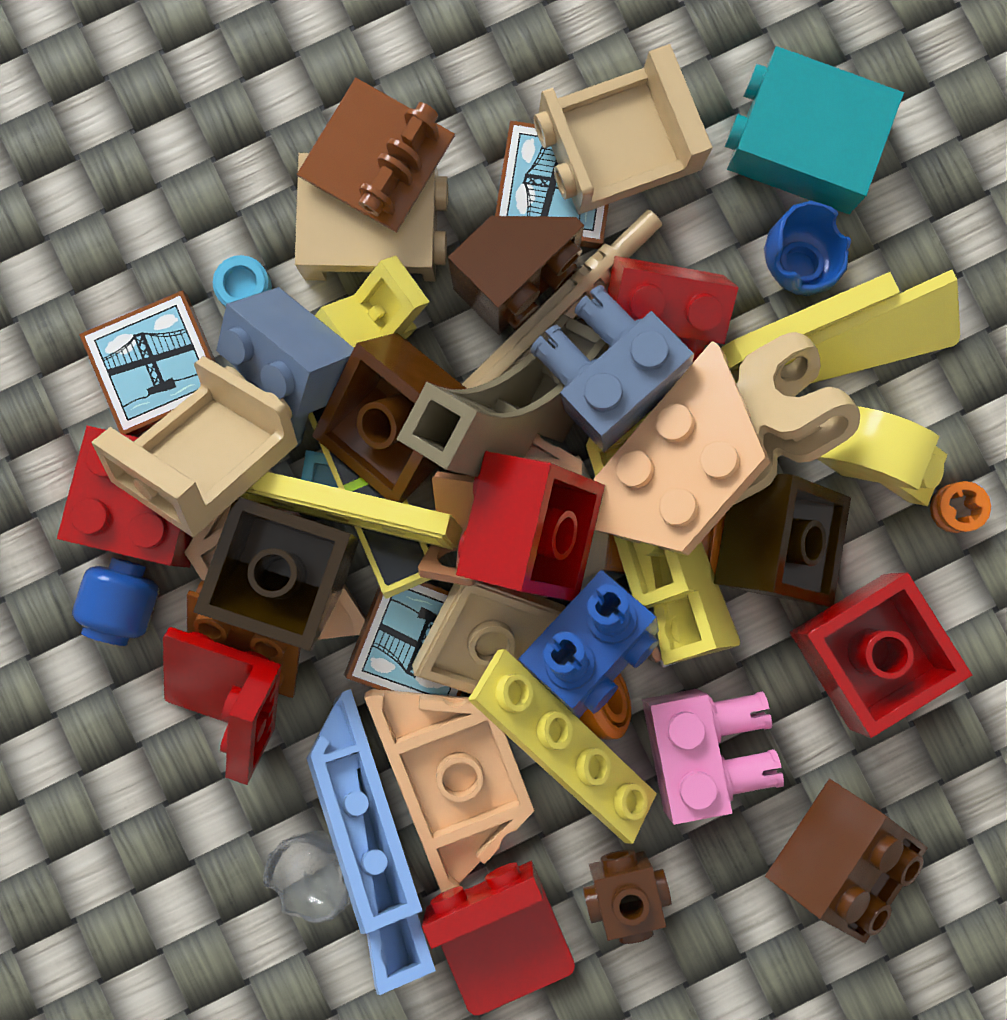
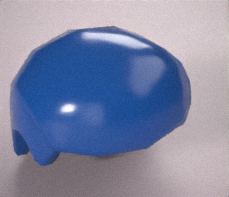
[764,200,851,296]

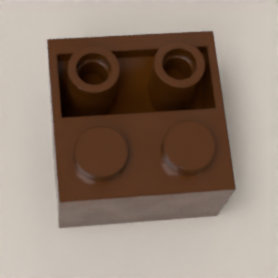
[448,216,584,335]
[765,778,928,944]

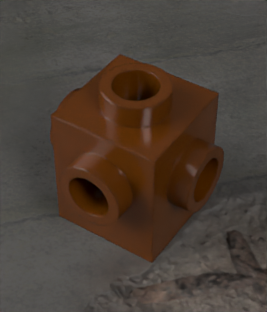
[583,850,672,944]

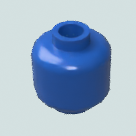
[72,557,159,646]

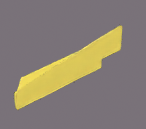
[721,270,960,384]
[586,411,740,665]

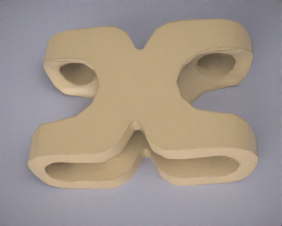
[733,332,860,505]

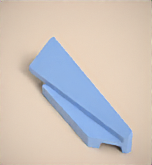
[306,689,436,995]

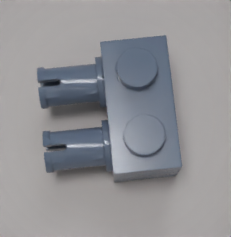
[530,285,694,452]
[216,287,354,447]

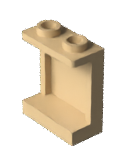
[534,44,713,215]
[295,153,448,282]
[91,356,298,538]

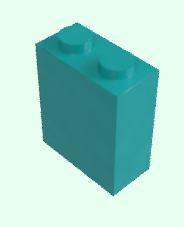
[725,46,904,215]

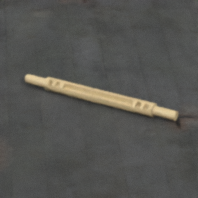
[462,209,662,389]

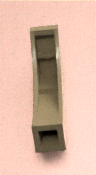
[397,314,609,477]

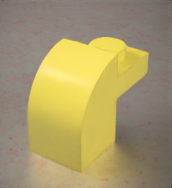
[315,256,430,347]
[817,406,948,506]

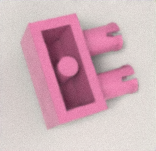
[642,689,784,825]

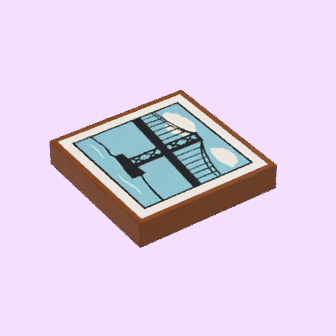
[495,120,609,249]
[79,290,216,436]
[344,582,462,696]

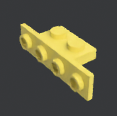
[468,649,657,844]

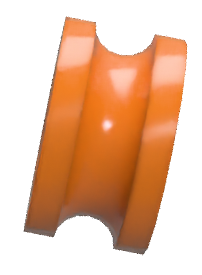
[930,481,991,533]

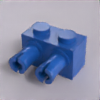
[518,570,659,719]

